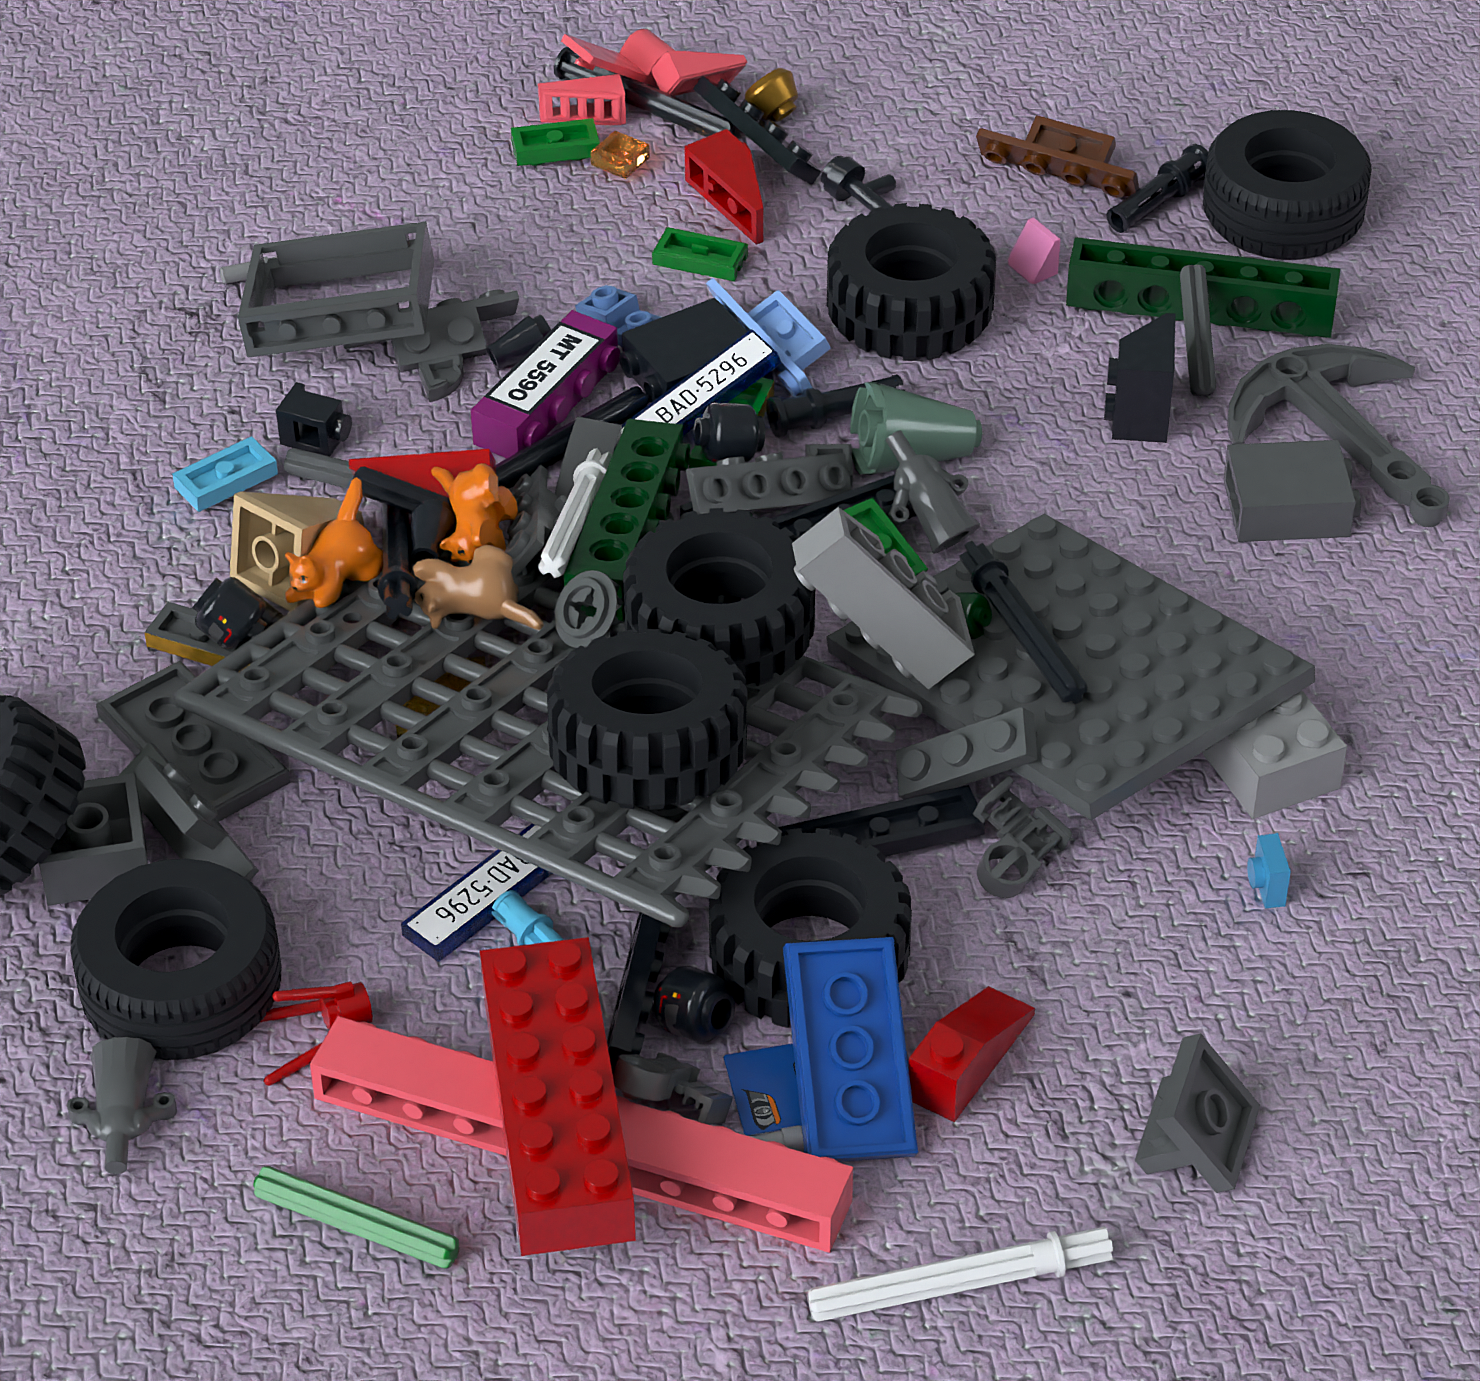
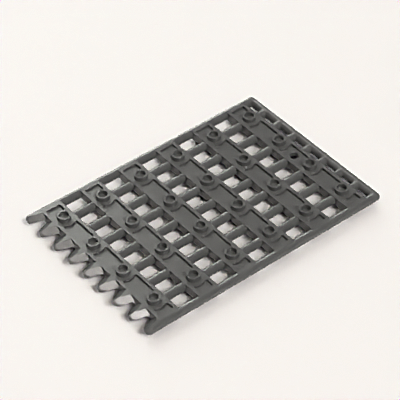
[174,528,922,928]

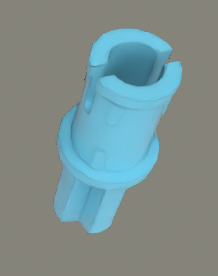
[492,890,564,946]

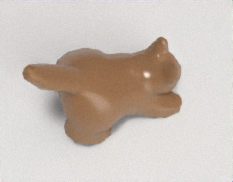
[413,545,544,630]

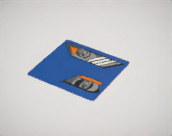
[723,1043,802,1136]

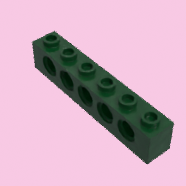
[1066,237,1341,338]
[564,419,690,621]

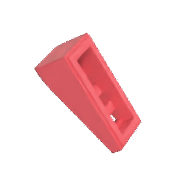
[652,51,747,96]
[538,74,626,125]

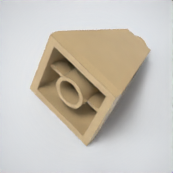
[230,491,364,611]

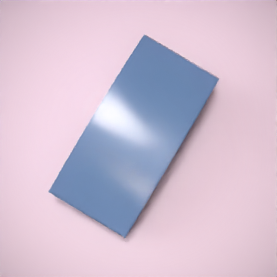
[575,285,662,347]

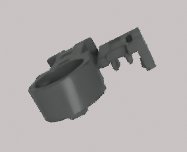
[973,775,1072,898]
[613,1052,733,1125]

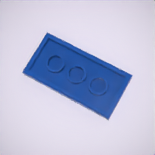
[783,937,918,1162]

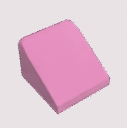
[1008,217,1060,284]

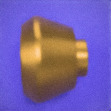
[745,68,798,122]

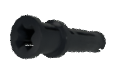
[1106,144,1208,233]
[766,374,905,437]

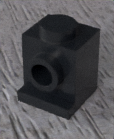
[276,382,352,457]

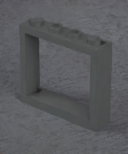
[238,221,434,358]

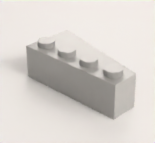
[792,507,974,689]

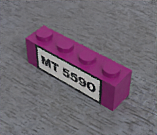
[471,310,621,458]

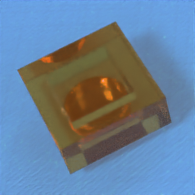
[591,131,650,179]

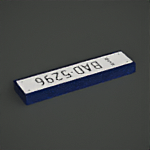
[621,329,782,436]
[401,823,553,962]

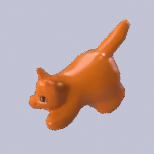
[431,463,518,563]
[285,477,383,608]

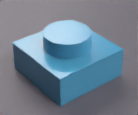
[1247,833,1291,909]

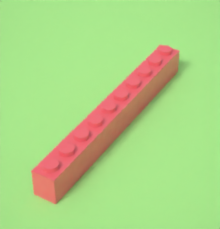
[310,1016,853,1253]

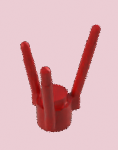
[261,981,373,1086]

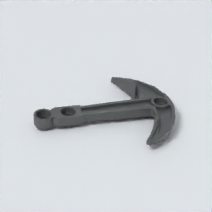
[1227,344,1450,527]

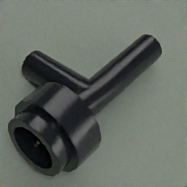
[820,155,896,210]

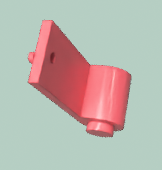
[561,29,676,88]

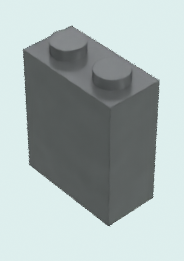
[1223,440,1361,542]

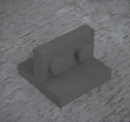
[1135,1033,1260,1193]

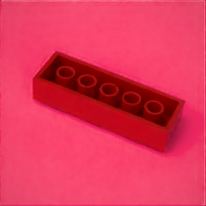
[480,937,636,1256]

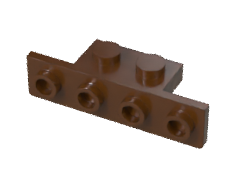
[976,115,1139,198]

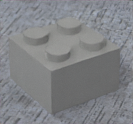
[1202,690,1347,819]

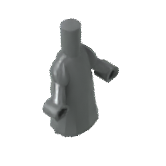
[885,430,980,554]
[67,1037,177,1174]

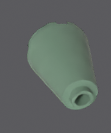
[850,382,982,475]

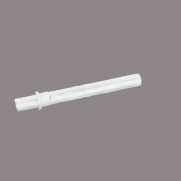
[538,448,612,578]
[808,1227,1113,1322]

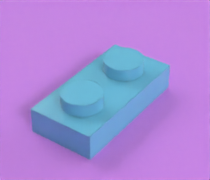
[172,436,278,512]

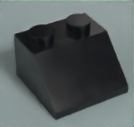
[1104,313,1176,443]

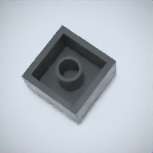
[39,773,149,906]

